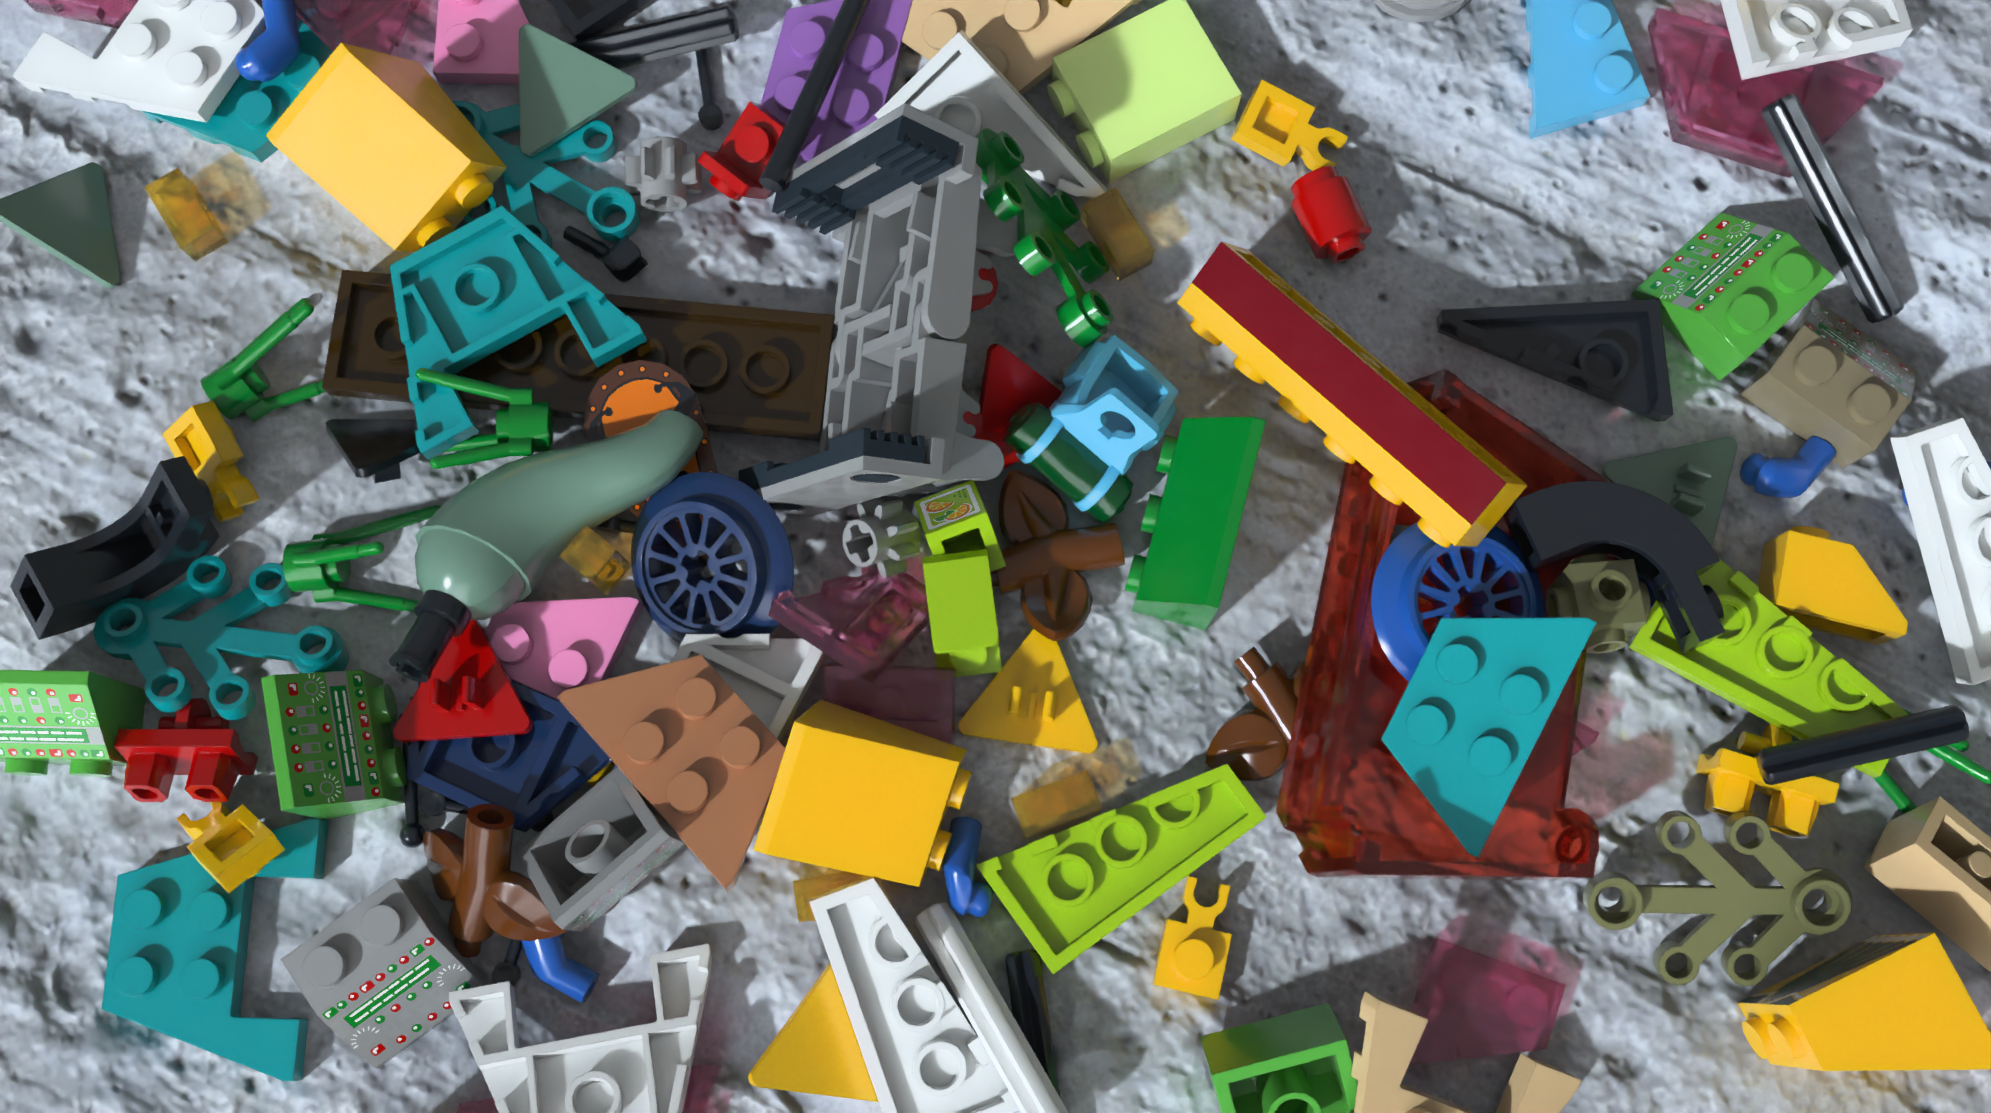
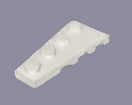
[1890,418,1991,685]
[808,876,1020,1113]

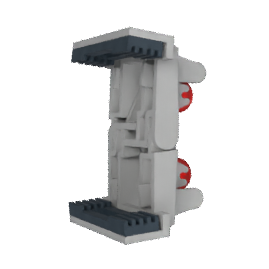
[738,103,1017,516]

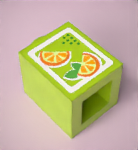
[914,480,1006,572]

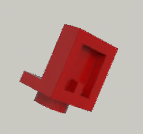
[697,102,785,201]

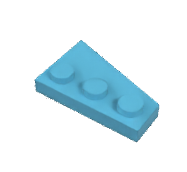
[1526,0,1650,139]

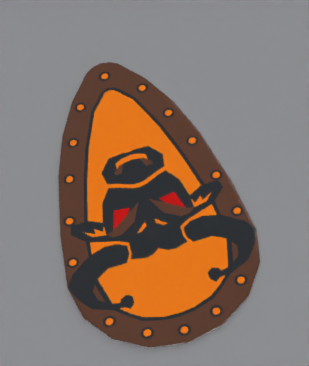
[583,360,722,567]

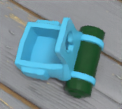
[1003,335,1179,523]

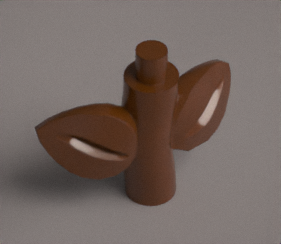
[990,471,1125,641]
[1205,647,1362,792]
[423,804,568,958]

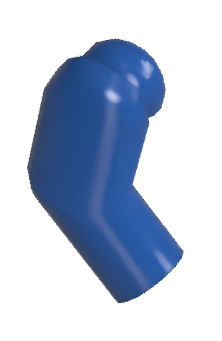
[236,0,301,82]
[1740,436,1836,498]
[943,816,993,918]
[521,933,600,1003]

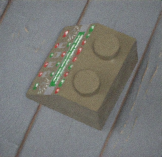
[1740,298,1917,469]

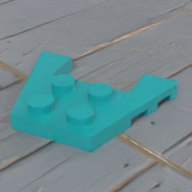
[389,206,647,460]
[102,819,328,1081]

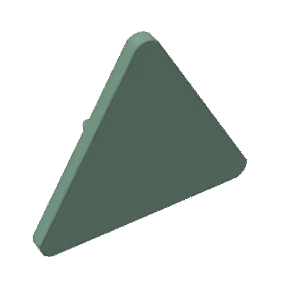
[519,24,638,157]
[0,162,121,289]
[1602,437,1738,546]

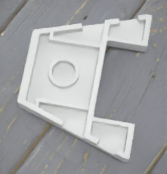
[12,0,266,123]
[449,944,713,1113]

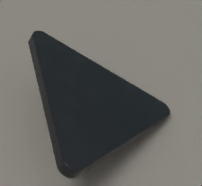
[325,419,421,483]

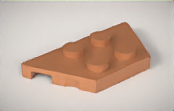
[557,655,785,892]

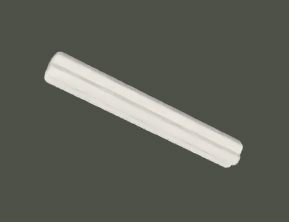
[915,902,1068,1113]

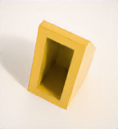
[1757,526,1908,645]

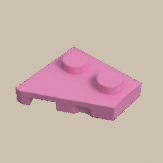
[433,0,530,84]
[485,597,644,702]

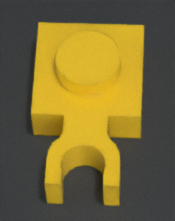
[1231,80,1349,171]
[162,401,260,522]
[176,802,285,893]
[1152,876,1232,1000]

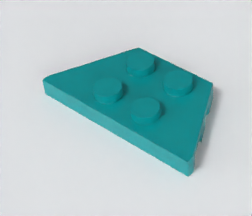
[142,0,346,163]
[1381,618,1597,858]

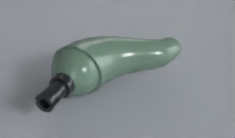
[389,410,703,682]

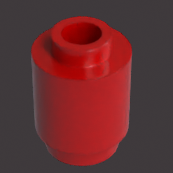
[1291,166,1372,263]

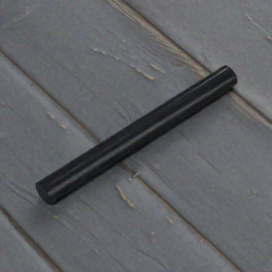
[759,0,871,193]

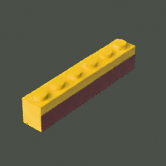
[1177,241,1528,548]

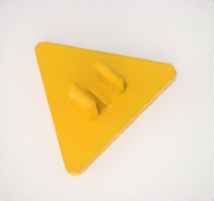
[958,629,1098,754]
[748,963,878,1102]

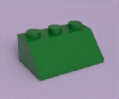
[1124,417,1266,631]

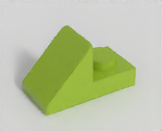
[922,549,1002,680]

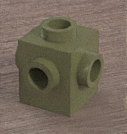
[1546,554,1650,654]

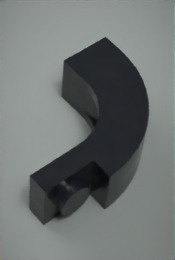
[10,456,220,640]
[1503,481,1725,653]

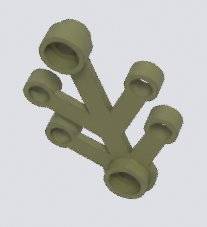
[1583,810,1853,986]

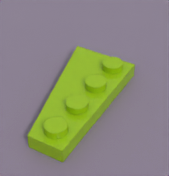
[1629,557,1909,778]
[976,764,1267,974]

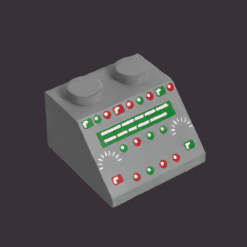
[516,767,684,931]
[280,878,487,1069]

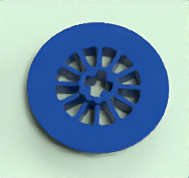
[1371,523,1545,682]

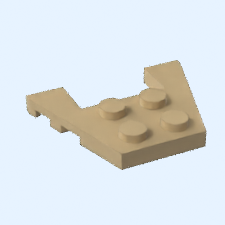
[902,0,1141,96]
[1351,992,1582,1113]

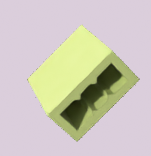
[1047,0,1242,183]

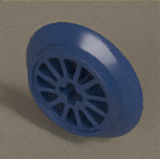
[631,472,794,644]

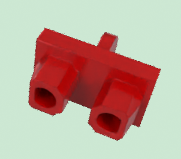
[114,698,258,802]

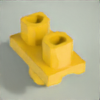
[1696,723,1839,837]

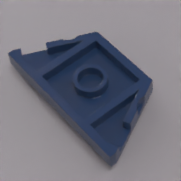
[406,680,612,833]

